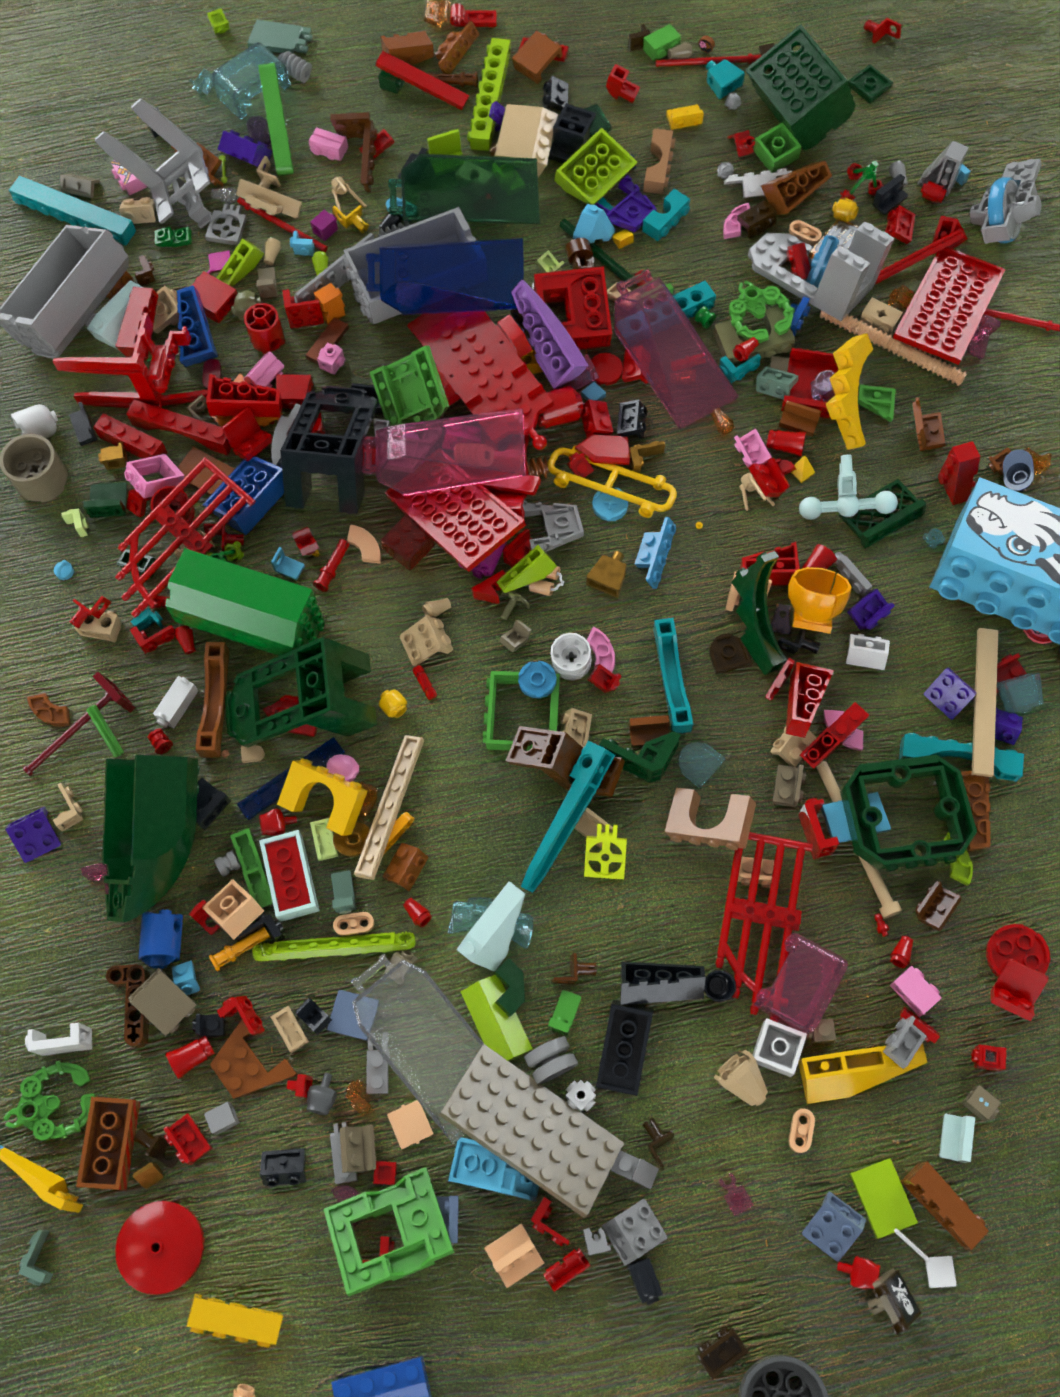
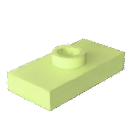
[310,818,338,861]

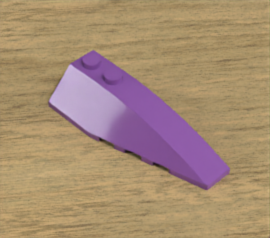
[512,280,589,389]

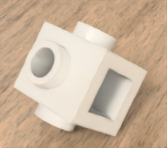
[566,1080,596,1112]

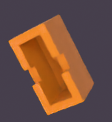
[314,283,345,325]

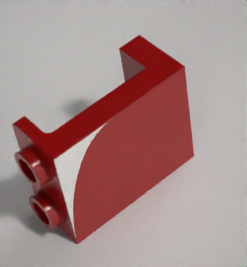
[798,798,839,859]

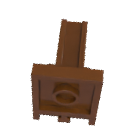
[330,112,377,192]

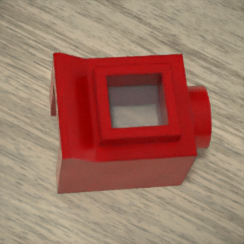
[971,1044,1006,1072]

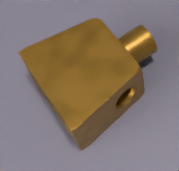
[586,551,627,598]

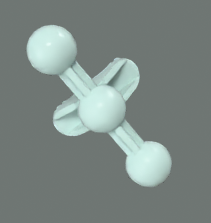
[799,455,898,520]

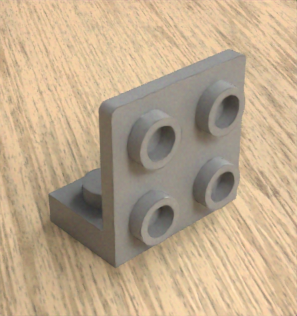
[602,1199,667,1266]

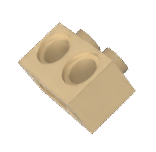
[74,608,122,642]

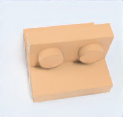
[484,1223,544,1288]

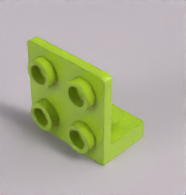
[427,129,466,176]

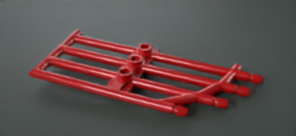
[115,457,256,618]
[715,832,813,1022]

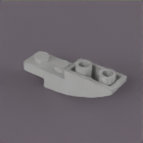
[271,404,301,468]

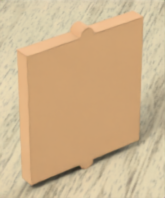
[387,1099,434,1150]

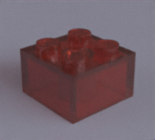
[381,515,435,571]

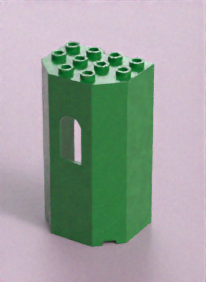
[165,548,325,656]

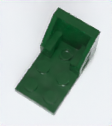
[599,731,681,783]

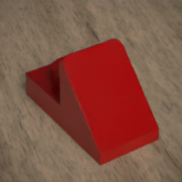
[471,570,506,604]

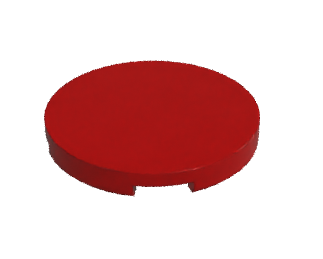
[986,924,1050,977]

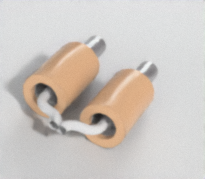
[525,566,564,596]

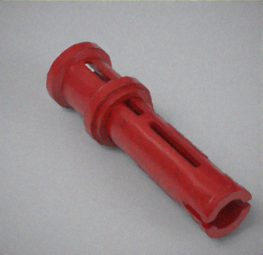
[313,539,350,592]

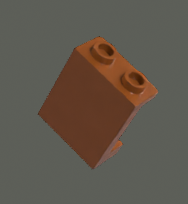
[512,30,562,84]

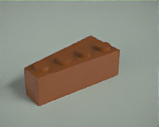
[760,161,832,215]
[900,1161,989,1250]

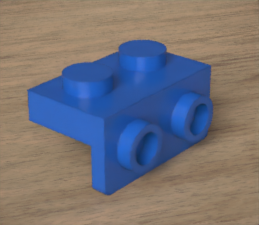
[790,296,811,336]

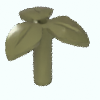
[500,590,530,621]

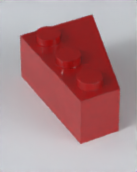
[740,542,800,586]

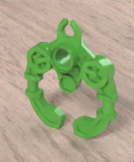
[729,280,795,343]
[3,1060,95,1142]

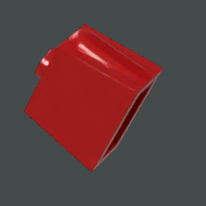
[276,374,314,409]

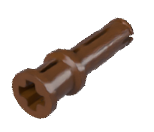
[430,72,479,87]

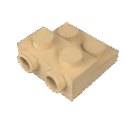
[153,285,179,334]

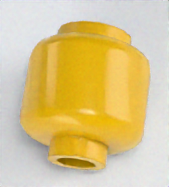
[832,198,859,223]
[379,689,407,718]

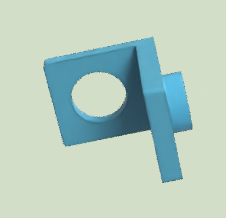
[271,547,305,580]

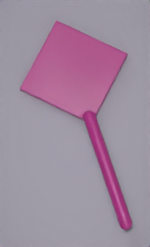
[207,251,230,274]

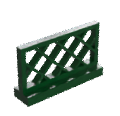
[839,479,927,549]

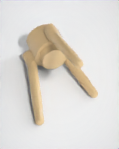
[331,177,367,211]
[739,473,775,511]

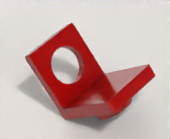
[189,899,220,936]

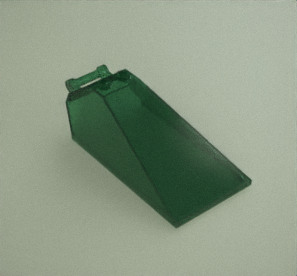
[388,154,540,224]

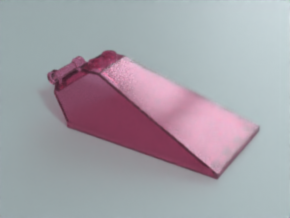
[614,268,739,429]
[362,408,526,496]

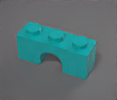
[642,189,690,241]

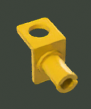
[332,205,369,233]

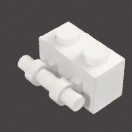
[846,633,890,670]

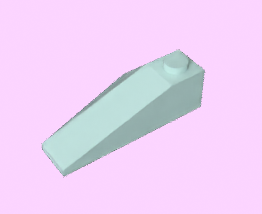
[87,281,142,350]
[456,881,525,971]

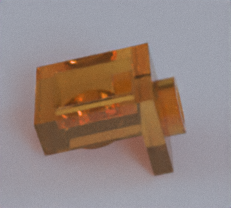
[888,284,915,310]

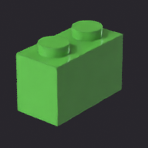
[643,24,681,62]

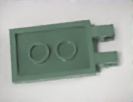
[247,20,313,54]

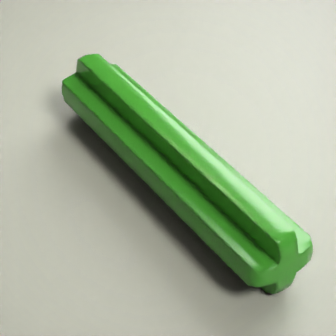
[87,705,124,758]

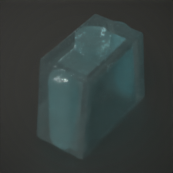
[997,673,1044,713]

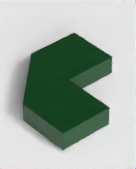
[494,958,525,1017]

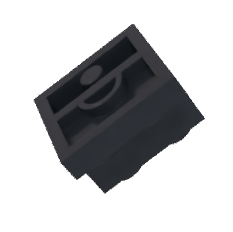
[548,103,596,164]

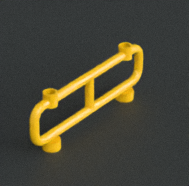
[547,446,677,518]

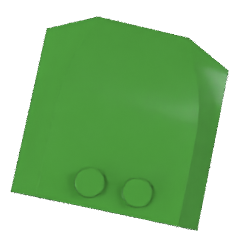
[370,346,449,434]

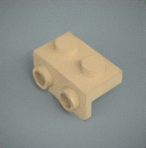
[119,197,156,224]
[770,727,816,767]

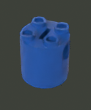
[138,910,183,969]

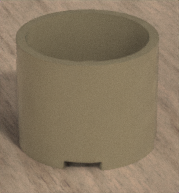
[0,434,69,503]

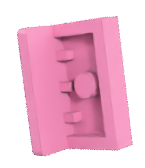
[734,429,772,467]

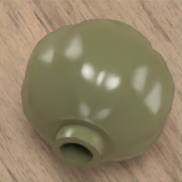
[231,290,263,322]

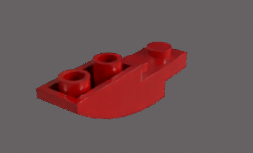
[799,702,870,769]

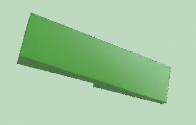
[230,828,273,908]

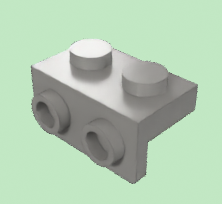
[883,1016,926,1069]

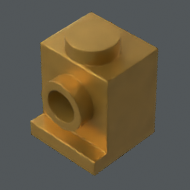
[98,442,128,470]

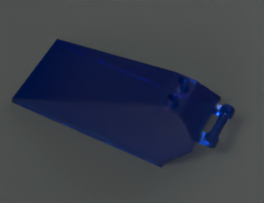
[366,238,524,315]

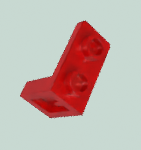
[130,625,175,654]
[530,1197,570,1247]

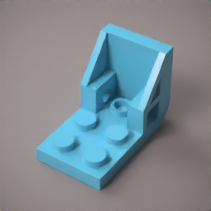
[448,1137,539,1202]

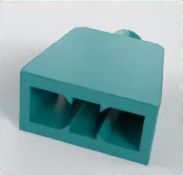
[706,60,745,99]

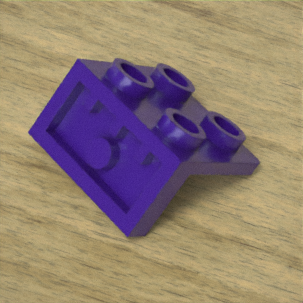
[5,806,61,863]

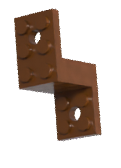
[506,726,625,797]

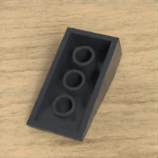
[596,1000,654,1096]

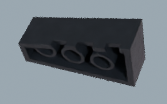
[620,961,705,1005]

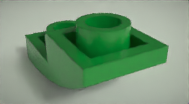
[155,226,192,247]

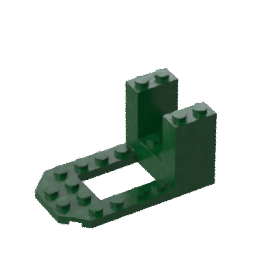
[225,637,377,747]

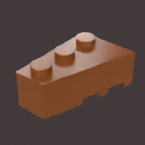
[380,31,434,65]

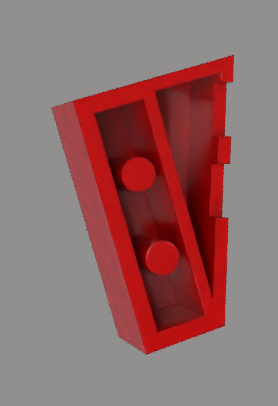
[938,441,980,505]

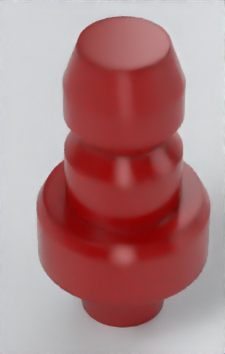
[874,913,890,937]

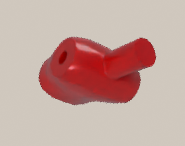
[259,809,297,836]
[837,1256,881,1289]

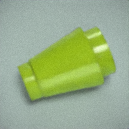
[312,251,328,276]

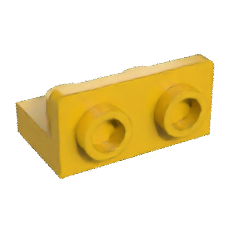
[666,104,704,130]

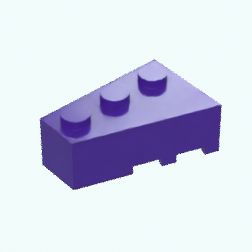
[217,130,273,169]

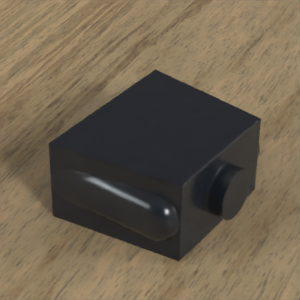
[627,1257,663,1305]

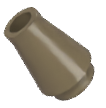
[667,42,692,59]

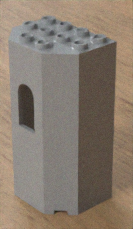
[343,207,488,324]
[0,225,129,359]

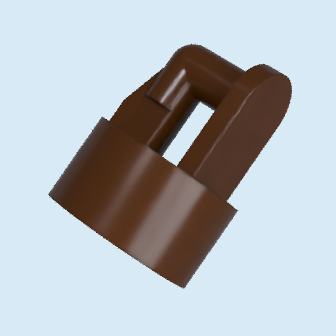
[565,238,594,270]

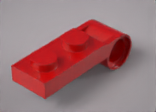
[450,4,497,27]

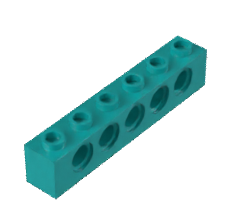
[615,280,716,348]

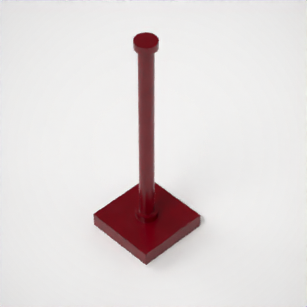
[22,671,136,776]

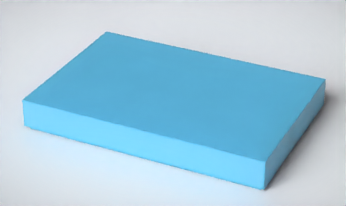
[821,792,891,843]

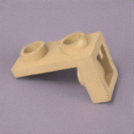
[53,783,84,832]

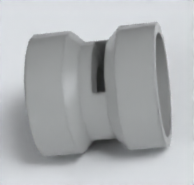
[214,850,241,877]

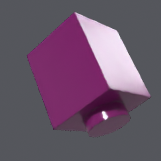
[310,210,338,242]

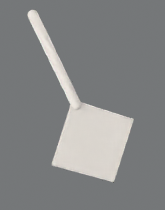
[894,1229,957,1288]

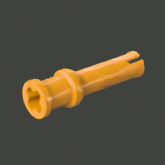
[209,926,271,972]

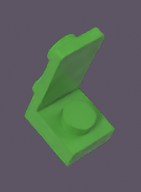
[548,990,581,1037]

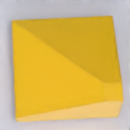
[791,456,815,483]

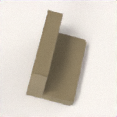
[60,174,100,198]

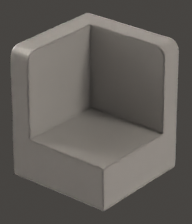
[204,1102,240,1135]

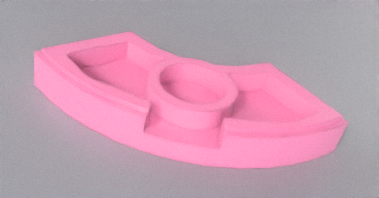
[723,203,750,239]
[587,627,615,673]
[823,710,863,751]

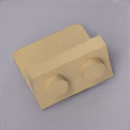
[400,615,453,666]

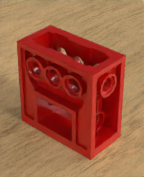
[533,266,612,350]

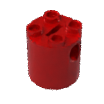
[244,303,285,354]
[537,385,583,429]

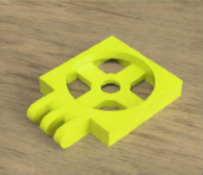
[584,824,627,879]

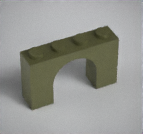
[714,306,795,367]

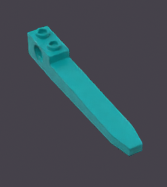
[521,741,615,893]

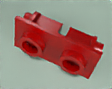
[543,1248,591,1292]

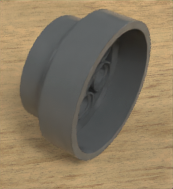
[738,1355,828,1397]

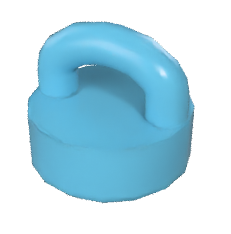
[54,560,74,580]

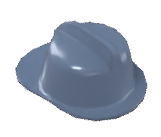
[1003,450,1034,492]

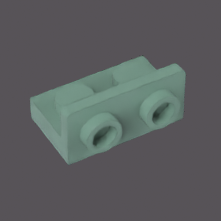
[756,366,798,399]

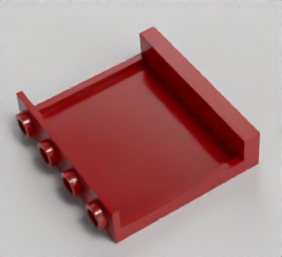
[781,348,839,419]

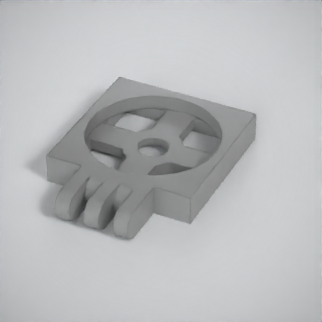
[205,203,247,246]

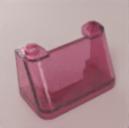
[754,933,848,1034]

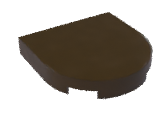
[709,633,753,675]

